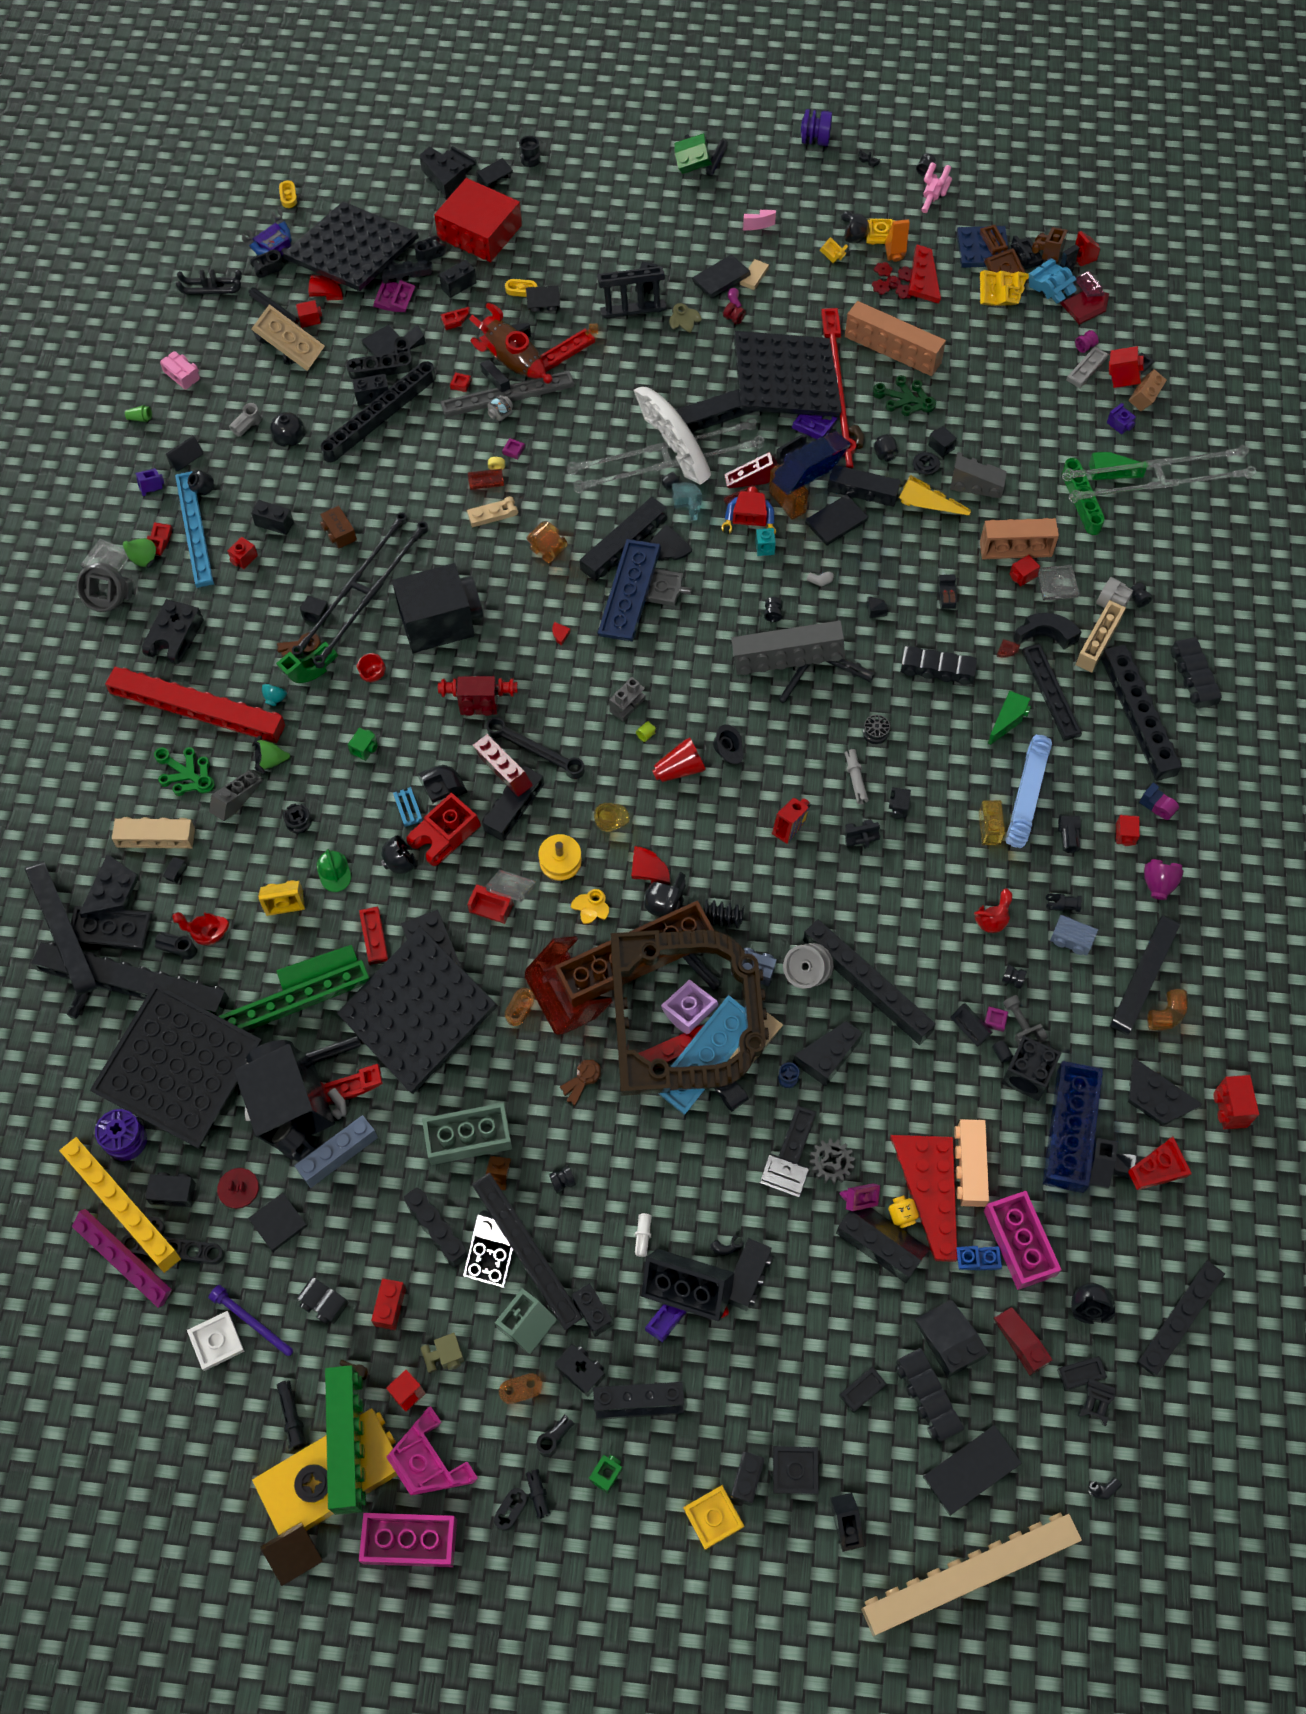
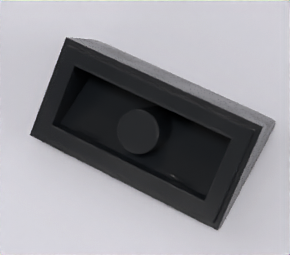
[166,436,204,472]

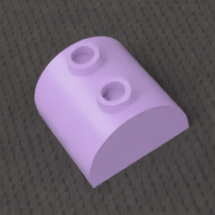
[661,980,718,1034]

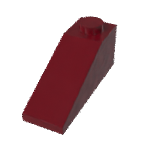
[724,452,782,489]
[993,1307,1052,1376]

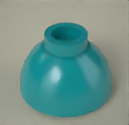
[262,684,287,706]

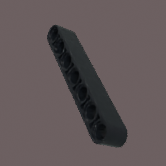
[1109,915,1181,1036]

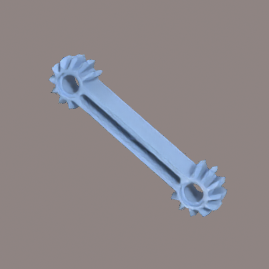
[1005,734,1052,848]

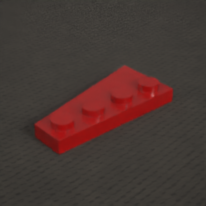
[908,245,941,304]

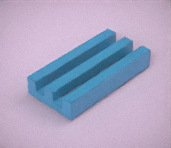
[393,787,423,827]

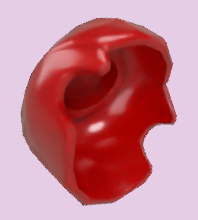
[356,653,386,683]

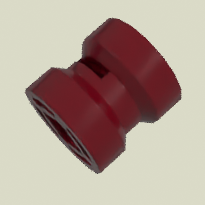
[723,302,746,325]

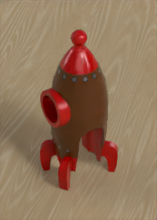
[469,303,553,384]

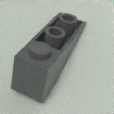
[209,771,263,821]

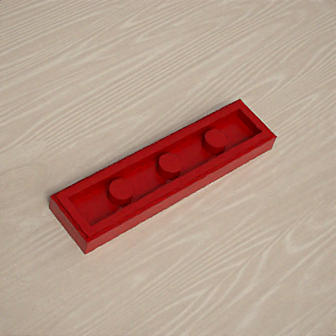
[540,329,595,372]

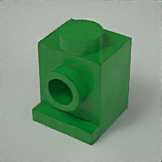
[589,1455,623,1494]

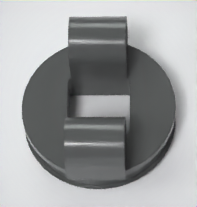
[76,562,133,612]

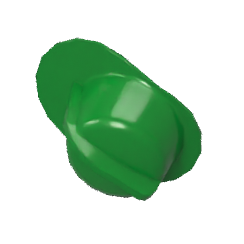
[317,849,351,892]

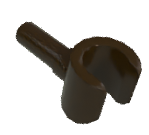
[339,1360,368,1380]

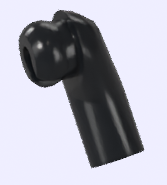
[1088,1477,1122,1500]

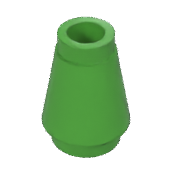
[125,405,152,422]

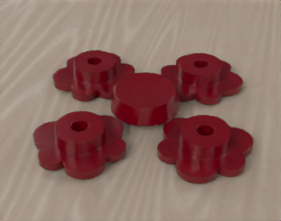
[872,262,912,299]

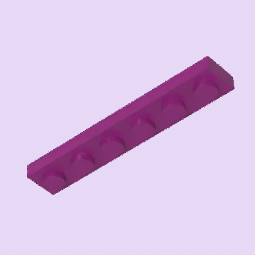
[72,1209,172,1308]

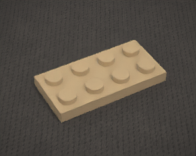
[251,304,325,371]

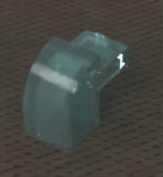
[672,482,702,521]

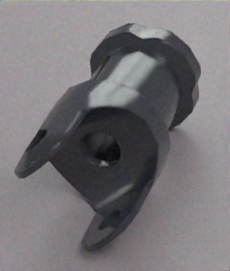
[1046,893,1082,912]

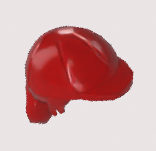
[974,888,1012,933]
[172,912,229,946]

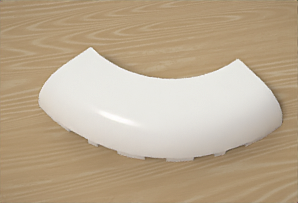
[634,387,711,484]

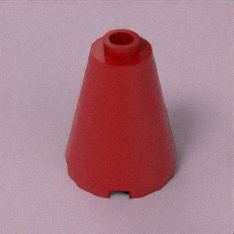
[652,737,706,782]

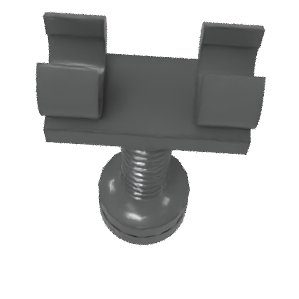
[1003,995,1048,1046]

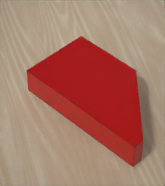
[440,307,470,330]

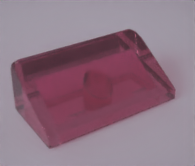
[1075,271,1104,297]

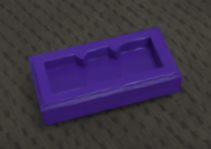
[645,1304,687,1342]

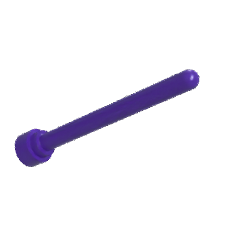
[208,1284,293,1356]

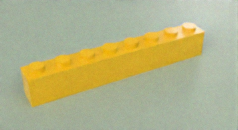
[59,1137,181,1273]

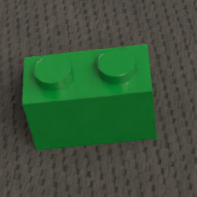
[674,133,712,174]

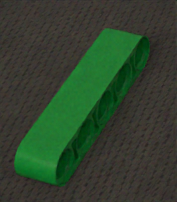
[1062,458,1105,535]

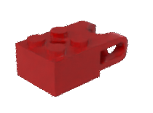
[407,792,481,866]

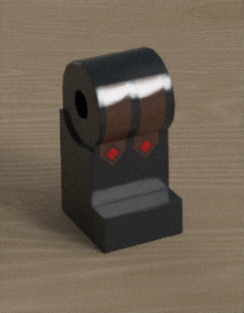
[937,574,957,609]

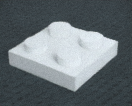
[187,1311,245,1371]

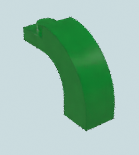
[276,642,338,683]

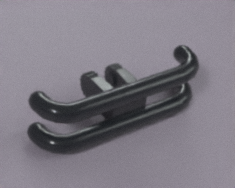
[176,269,242,295]

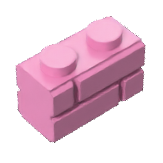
[160,351,200,390]

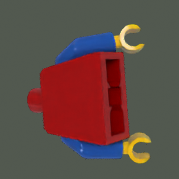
[722,487,776,534]

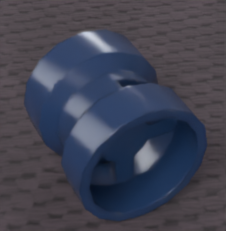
[778,1062,799,1088]

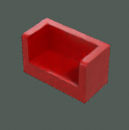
[467,884,514,924]
[386,1370,426,1412]

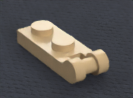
[467,497,518,527]

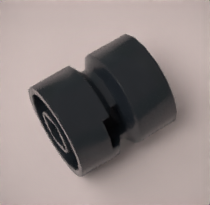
[519,136,541,167]

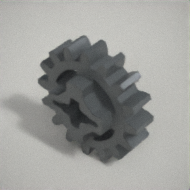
[809,1138,855,1185]

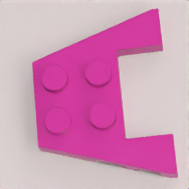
[386,1406,478,1495]

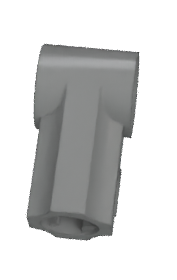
[229,403,261,437]

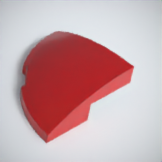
[308,275,343,301]
[631,846,670,884]

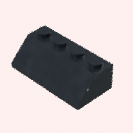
[836,1207,930,1283]
[641,1249,735,1322]

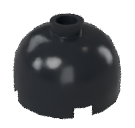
[270,412,305,447]
[381,835,417,874]
[1071,1283,1115,1324]

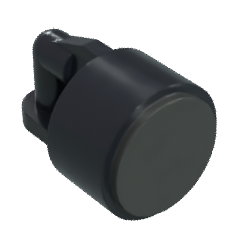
[271,1120,317,1162]

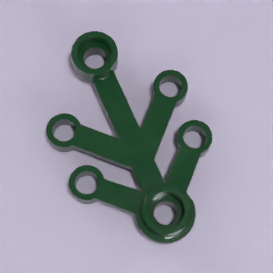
[872,375,936,416]

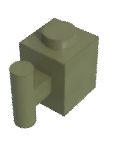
[421,1333,465,1373]

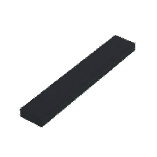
[1022,644,1082,741]

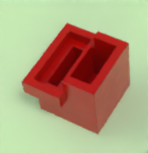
[1109,346,1144,388]

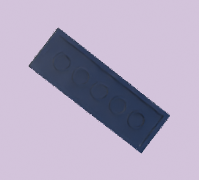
[598,539,661,642]

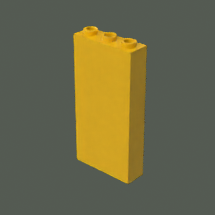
[252,1408,398,1535]

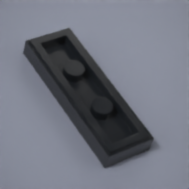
[779,1105,816,1164]

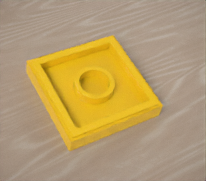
[683,1485,745,1550]

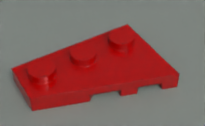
[1128,1136,1192,1190]

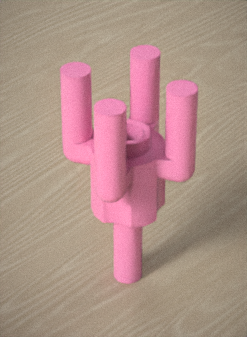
[922,162,952,213]

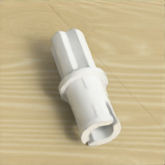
[635,1213,652,1257]

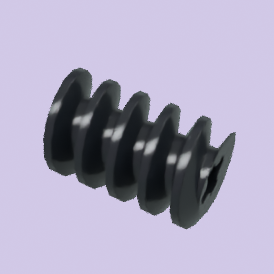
[704,899,745,929]

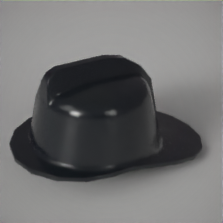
[713,724,744,764]

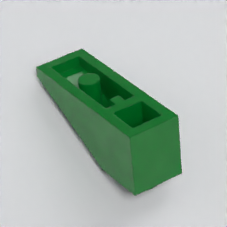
[1089,452,1147,480]
[988,691,1031,745]

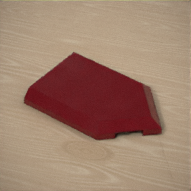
[1060,289,1109,325]

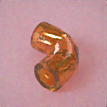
[1147,989,1188,1031]

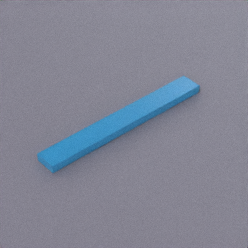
[175,471,214,588]

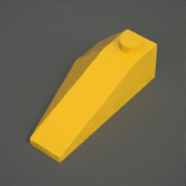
[899,475,971,515]

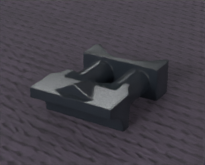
[1078,1379,1116,1426]

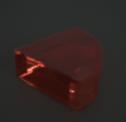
[996,639,1020,658]

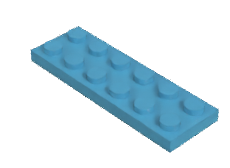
[658,995,746,1115]

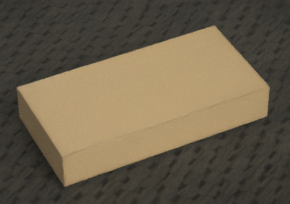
[740,259,769,290]

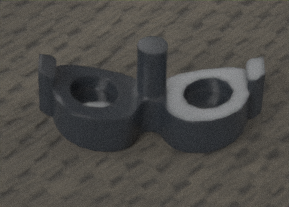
[858,149,880,167]

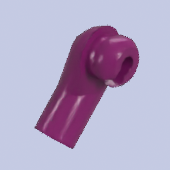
[728,288,742,308]

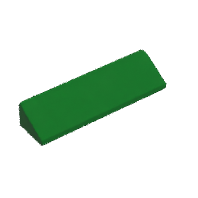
[276,945,358,991]

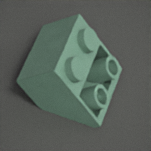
[495,1288,557,1354]

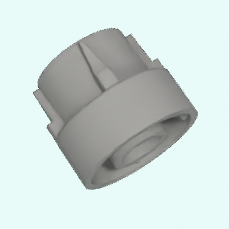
[1096,577,1133,608]

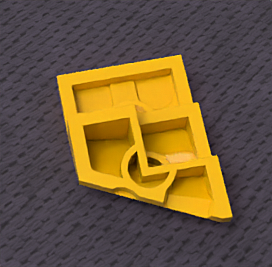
[980,270,1029,306]

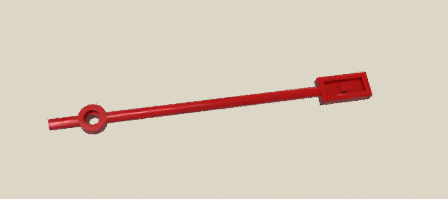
[821,308,856,469]

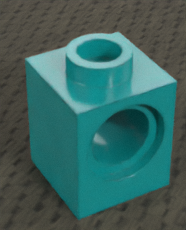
[755,528,776,556]

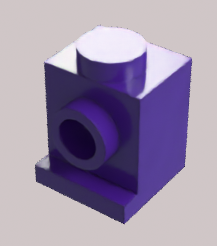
[1107,403,1136,435]
[135,468,164,496]

